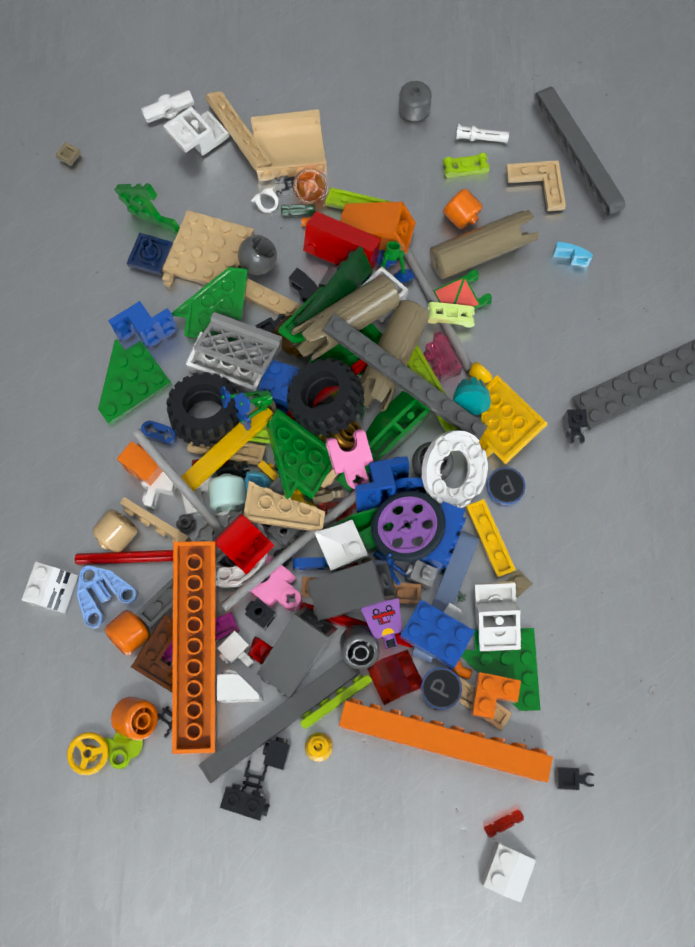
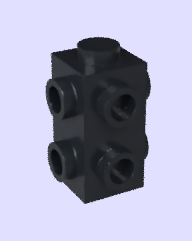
[219,783,270,821]

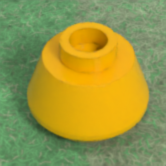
[468,362,492,384]
[305,732,333,762]

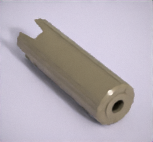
[429,210,539,279]
[292,275,400,361]
[360,300,430,411]

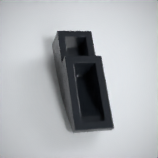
[288,268,319,303]

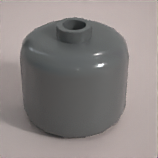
[399,81,432,122]
[340,624,380,670]

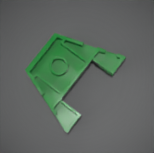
[114,183,180,235]

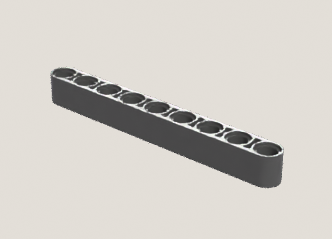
[534,86,625,216]
[198,659,360,783]

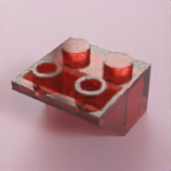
[367,649,422,705]

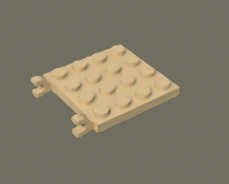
[162,210,254,288]

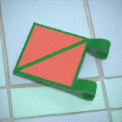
[433,269,492,316]

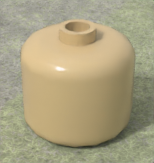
[93,509,138,552]

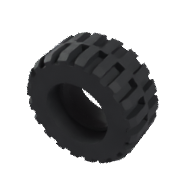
[287,358,365,436]
[166,372,240,447]

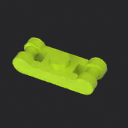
[443,153,490,178]

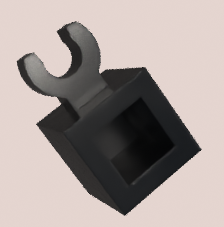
[563,409,588,445]

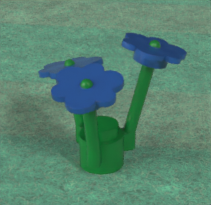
[377,241,414,283]
[221,386,273,431]

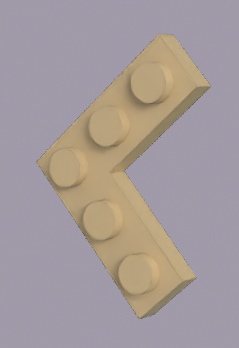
[506,160,566,211]

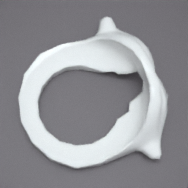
[251,187,279,213]

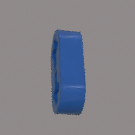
[141,420,177,445]
[293,557,330,571]

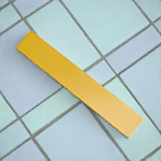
[181,407,274,491]

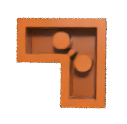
[117,441,163,486]
[470,672,521,720]

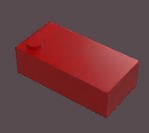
[303,211,381,270]

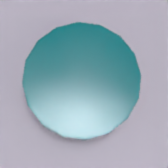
[453,377,491,415]

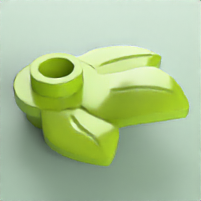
[104,732,143,769]

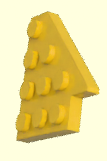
[479,375,548,464]

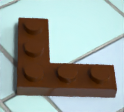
[130,614,173,692]

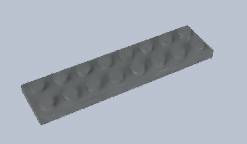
[571,339,695,431]

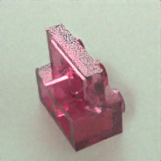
[423,331,462,382]

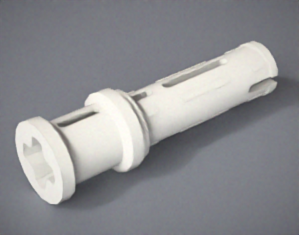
[455,124,509,143]

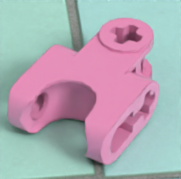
[325,428,373,489]
[250,555,302,612]

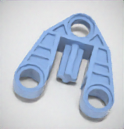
[77,566,138,629]

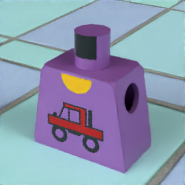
[361,598,402,649]

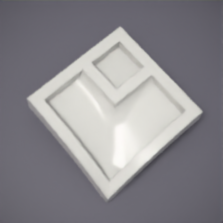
[314,520,369,572]

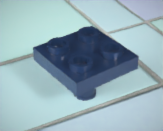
[127,233,173,276]

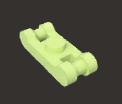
[428,302,475,327]

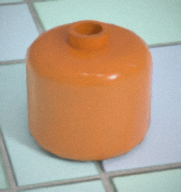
[443,189,483,229]
[104,610,150,656]
[111,697,158,740]

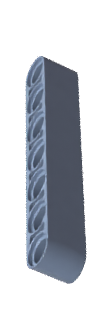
[411,530,480,663]

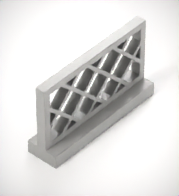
[194,312,282,376]

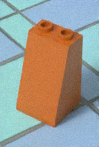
[340,201,416,253]

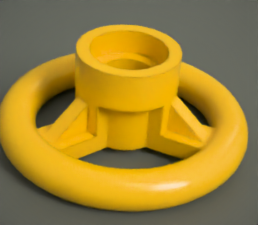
[67,732,109,775]

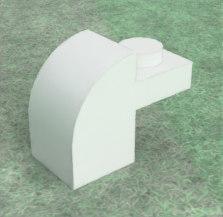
[141,472,177,511]

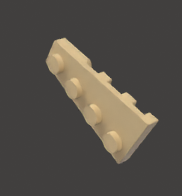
[244,481,325,532]

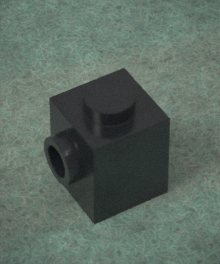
[245,598,277,631]
[262,736,292,770]

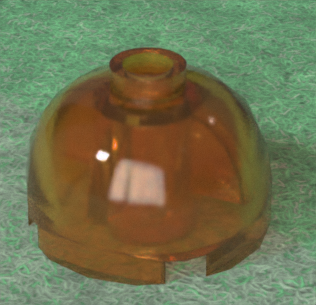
[293,167,328,205]

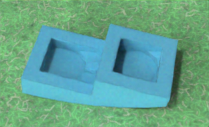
[553,241,593,266]

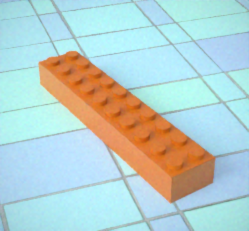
[172,541,216,754]
[339,698,553,783]

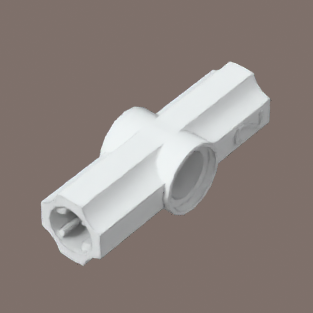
[141,90,195,123]

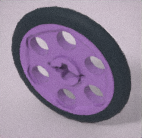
[371,491,446,562]

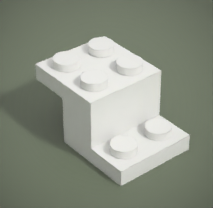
[163,107,230,156]
[474,581,521,651]

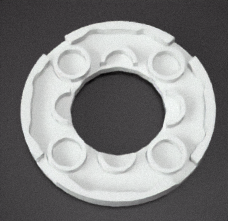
[422,430,488,508]
[193,510,268,588]

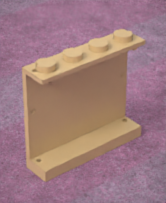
[251,109,327,181]

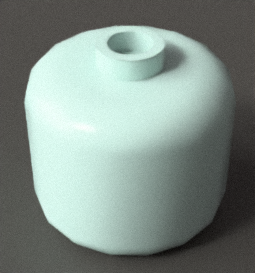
[208,474,246,512]

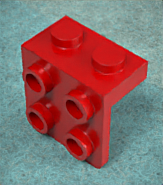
[215,514,275,575]

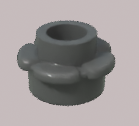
[176,514,195,533]

